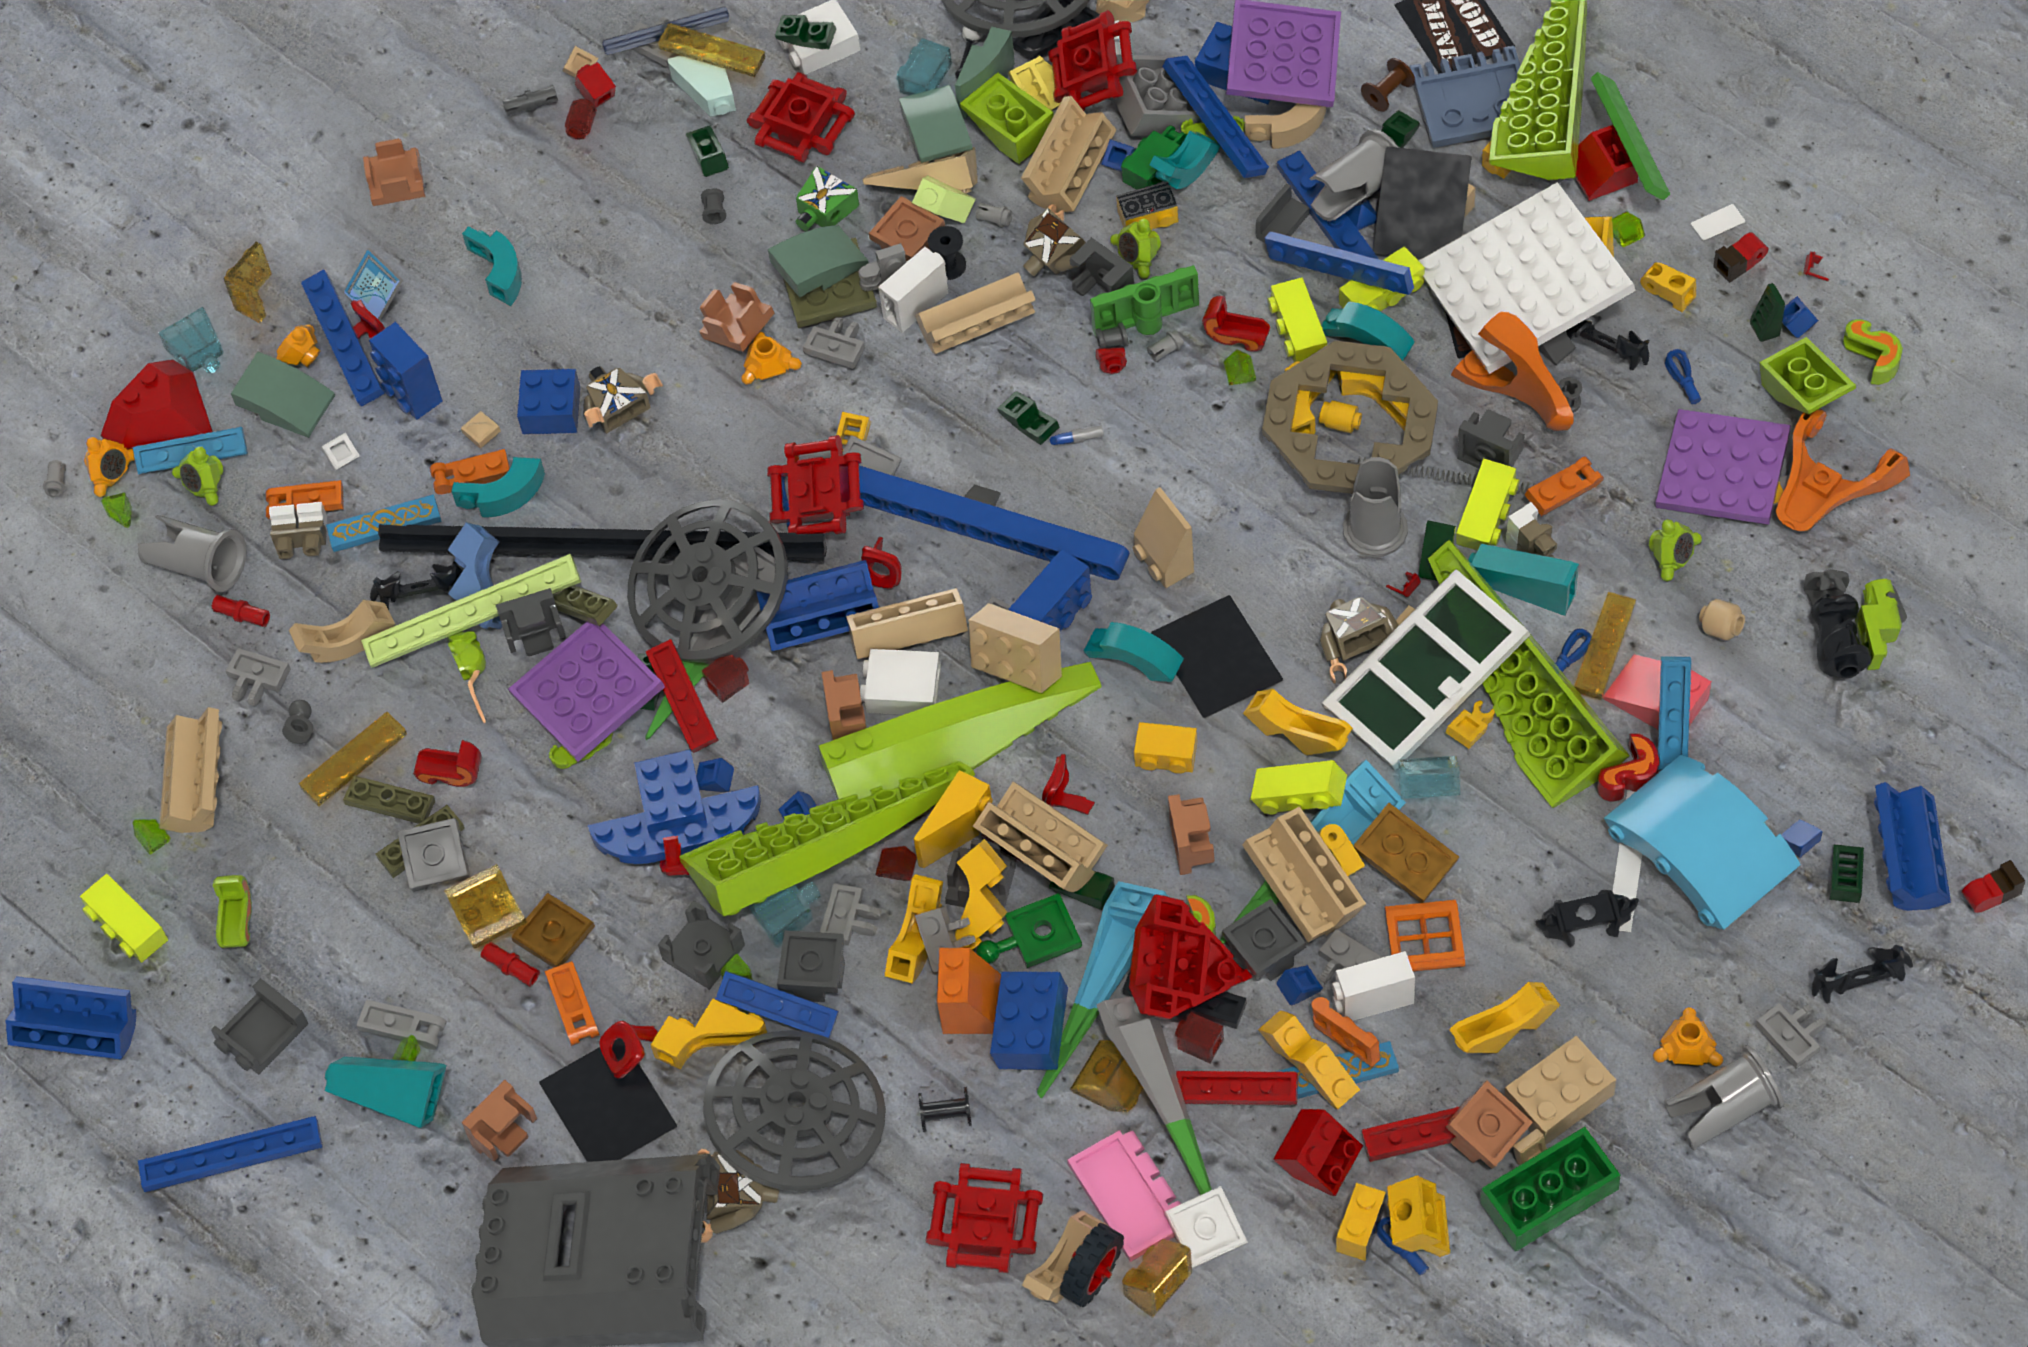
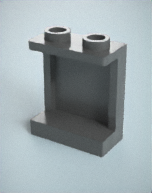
[211,978,308,1075]

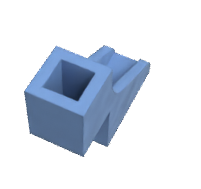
[448,522,502,629]

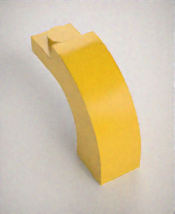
[884,874,943,984]

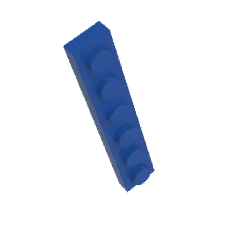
[1163,55,1269,178]
[1277,150,1380,260]
[1264,231,1414,295]
[301,269,385,407]
[138,1116,323,1192]

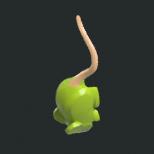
[447,631,486,723]

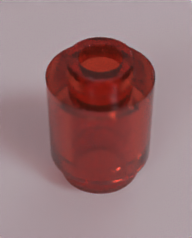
[565,99,597,140]

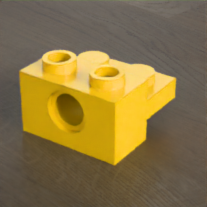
[1387,1175,1450,1257]

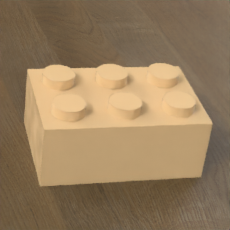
[968,603,1062,693]
[1504,1036,1616,1145]

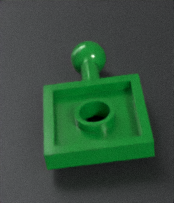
[976,893,1082,968]

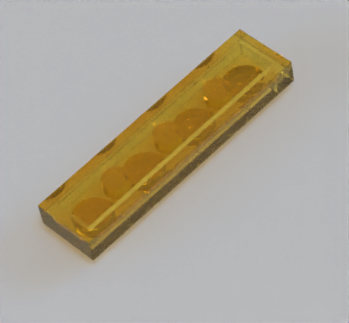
[658,23,766,77]
[1574,592,1636,700]
[298,712,407,807]

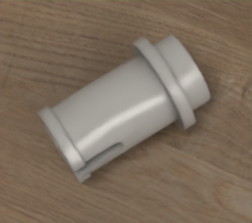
[976,203,1012,228]
[1147,331,1184,362]
[43,460,66,497]

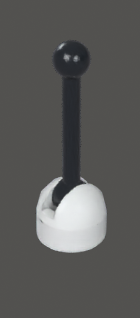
[955,26,983,79]

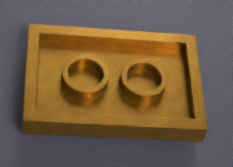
[1353,803,1459,903]

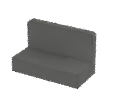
[1256,183,1310,243]

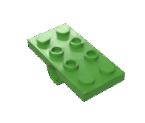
[1090,265,1199,337]

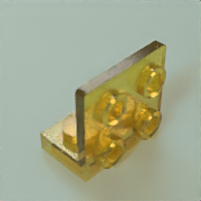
[223,241,272,323]
[444,864,527,949]

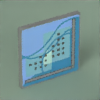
[343,248,403,320]

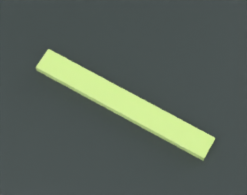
[361,554,582,668]

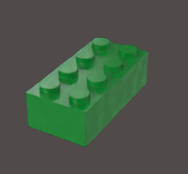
[1480,1127,1621,1252]

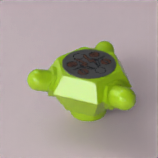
[1110,219,1161,279]
[172,447,223,506]
[1649,519,1702,582]

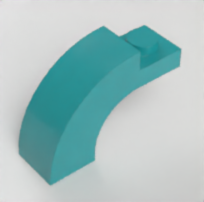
[1149,130,1221,189]
[462,226,522,306]
[1321,302,1415,361]
[452,457,545,517]
[1083,622,1184,682]

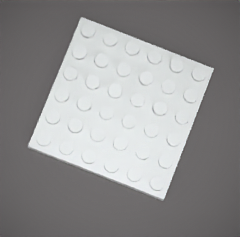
[1419,182,1636,374]

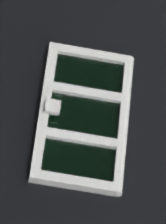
[1321,569,1530,770]

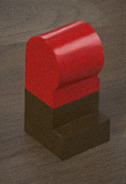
[1713,232,1769,283]
[1962,860,2025,913]

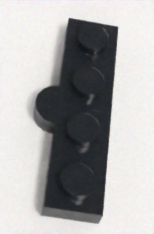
[1123,969,1247,1029]

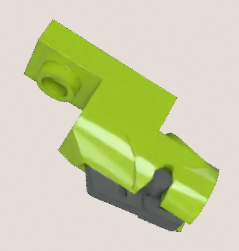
[1855,579,1907,670]

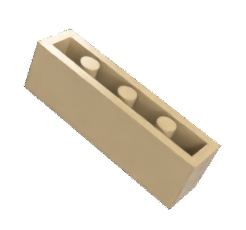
[846,588,968,659]

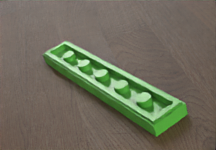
[1591,72,1670,200]

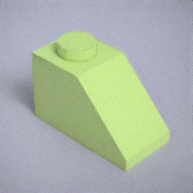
[912,175,976,223]

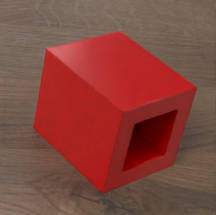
[575,62,616,109]

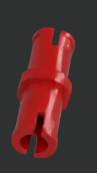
[212,595,270,627]
[480,942,540,987]

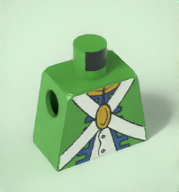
[796,166,860,231]

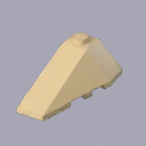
[862,147,978,193]

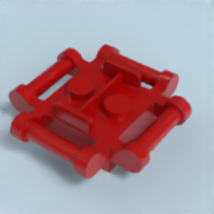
[1048,10,1137,111]
[746,72,855,163]
[767,435,864,534]
[925,1163,1044,1273]

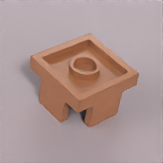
[363,139,426,206]
[869,196,945,262]
[699,282,775,352]
[821,670,867,740]
[1168,794,1215,875]
[462,1079,537,1162]
[1446,1081,1533,1169]

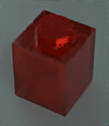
[702,655,750,703]
[1175,1012,1224,1064]

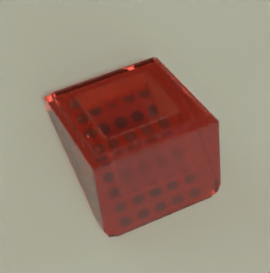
[875,846,917,881]

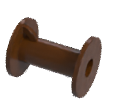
[1361,58,1415,112]

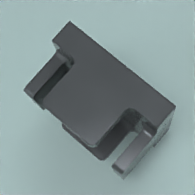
[1457,410,1525,469]
[496,588,565,656]
[945,839,1017,908]
[1222,899,1306,981]
[777,930,845,1002]

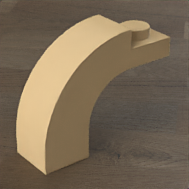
[1245,103,1326,149]
[289,600,395,663]
[1022,1210,1108,1304]

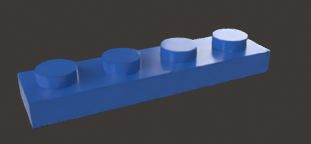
[716,971,839,1039]

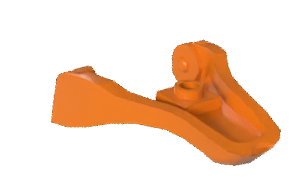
[1451,312,1574,431]
[1776,408,1910,531]

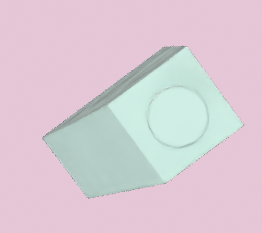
[667,46,736,117]

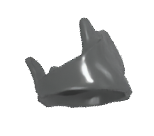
[1804,569,1849,606]

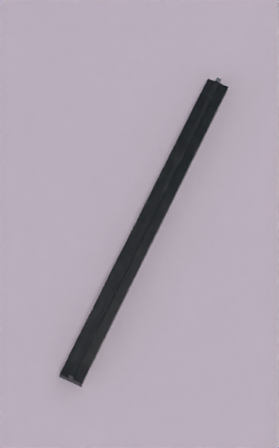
[378,524,827,561]

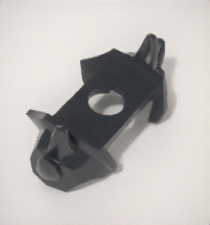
[1566,315,1650,371]
[370,561,463,610]
[1535,890,1639,947]
[1811,945,1913,1003]

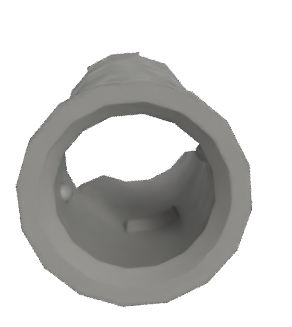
[1310,129,1399,222]
[1343,457,1408,557]
[138,515,247,592]
[1664,1045,1785,1151]

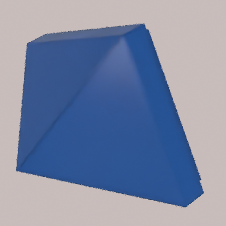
[1346,199,1378,230]

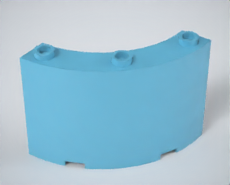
[1604,755,1801,930]

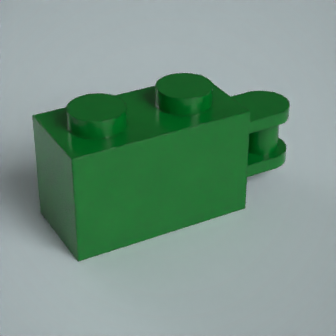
[1121,125,1187,190]

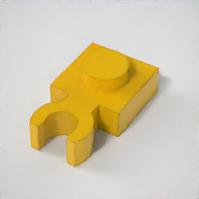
[1446,700,1495,749]

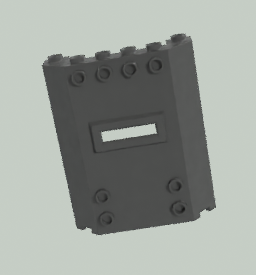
[471,1154,720,1347]

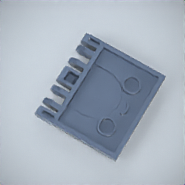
[1409,46,1520,148]

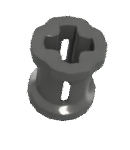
[701,188,726,224]
[1095,322,1129,349]
[1558,377,1582,413]

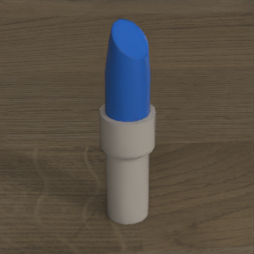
[1050,425,1104,445]

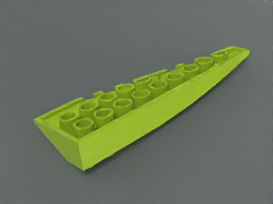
[1489,0,1587,180]
[1428,540,1630,808]
[818,661,1102,800]
[679,761,975,917]

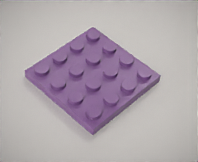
[1226,0,1341,107]
[1656,409,1791,525]
[508,622,665,762]

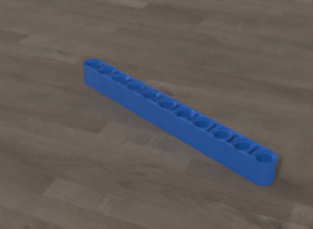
[859,465,1130,580]

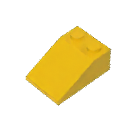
[914,770,993,869]

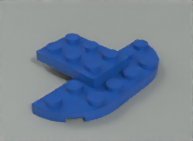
[588,749,761,864]

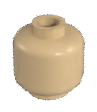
[1699,599,1745,640]

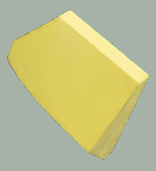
[1008,56,1060,110]

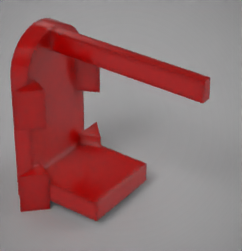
[1804,251,1829,281]
[1386,572,1421,597]

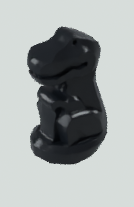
[1811,594,1872,679]

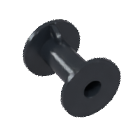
[928,226,966,280]
[918,1087,972,1132]

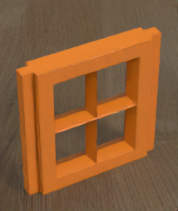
[1385,900,1466,971]

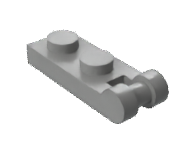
[356,999,446,1050]

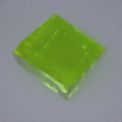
[1612,211,1645,247]
[392,1035,421,1061]

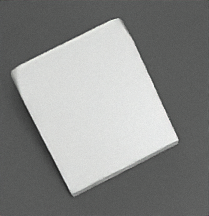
[321,432,360,470]

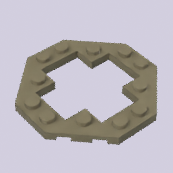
[1262,341,1438,494]

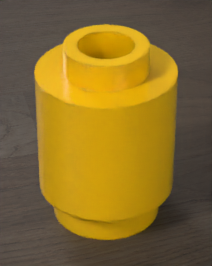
[1319,400,1362,434]

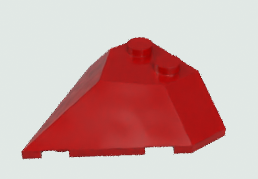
[101,359,213,450]
[1129,894,1253,1019]

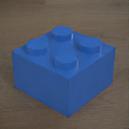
[517,369,581,434]

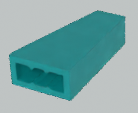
[1468,544,1579,616]
[324,1056,447,1128]

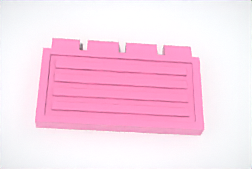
[1067,1130,1181,1262]

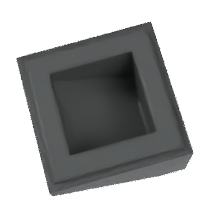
[1538,331,1576,366]
[964,484,1001,506]

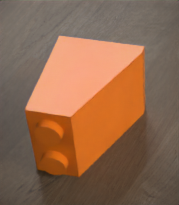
[937,948,1001,1034]

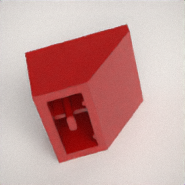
[1575,124,1639,201]
[1273,1109,1363,1196]

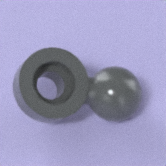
[282,699,313,744]

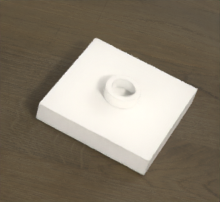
[1164,1186,1248,1269]

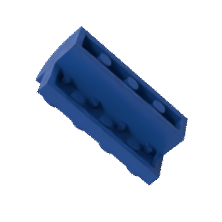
[756,560,879,651]
[1874,782,1951,911]
[5,976,136,1059]

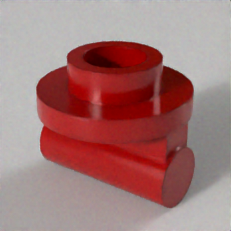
[1096,347,1127,374]

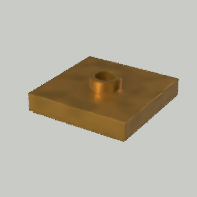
[511,893,595,968]

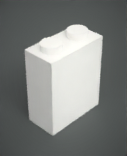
[779,0,861,75]
[878,247,949,333]
[860,649,941,715]
[1332,951,1415,1021]

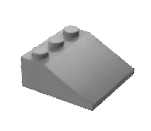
[1113,55,1202,136]

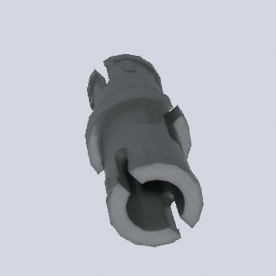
[502,85,558,116]

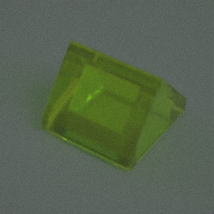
[1224,349,1256,386]
[101,492,132,528]
[132,819,171,855]
[721,953,753,980]

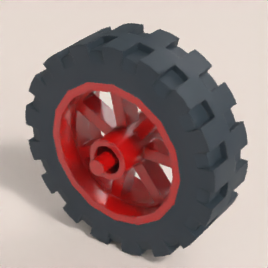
[1060,1223,1124,1307]

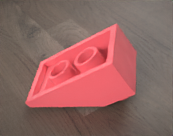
[1603,654,1712,729]

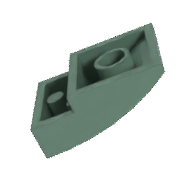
[955,26,1015,119]
[899,85,973,163]
[768,225,869,298]
[231,351,335,438]

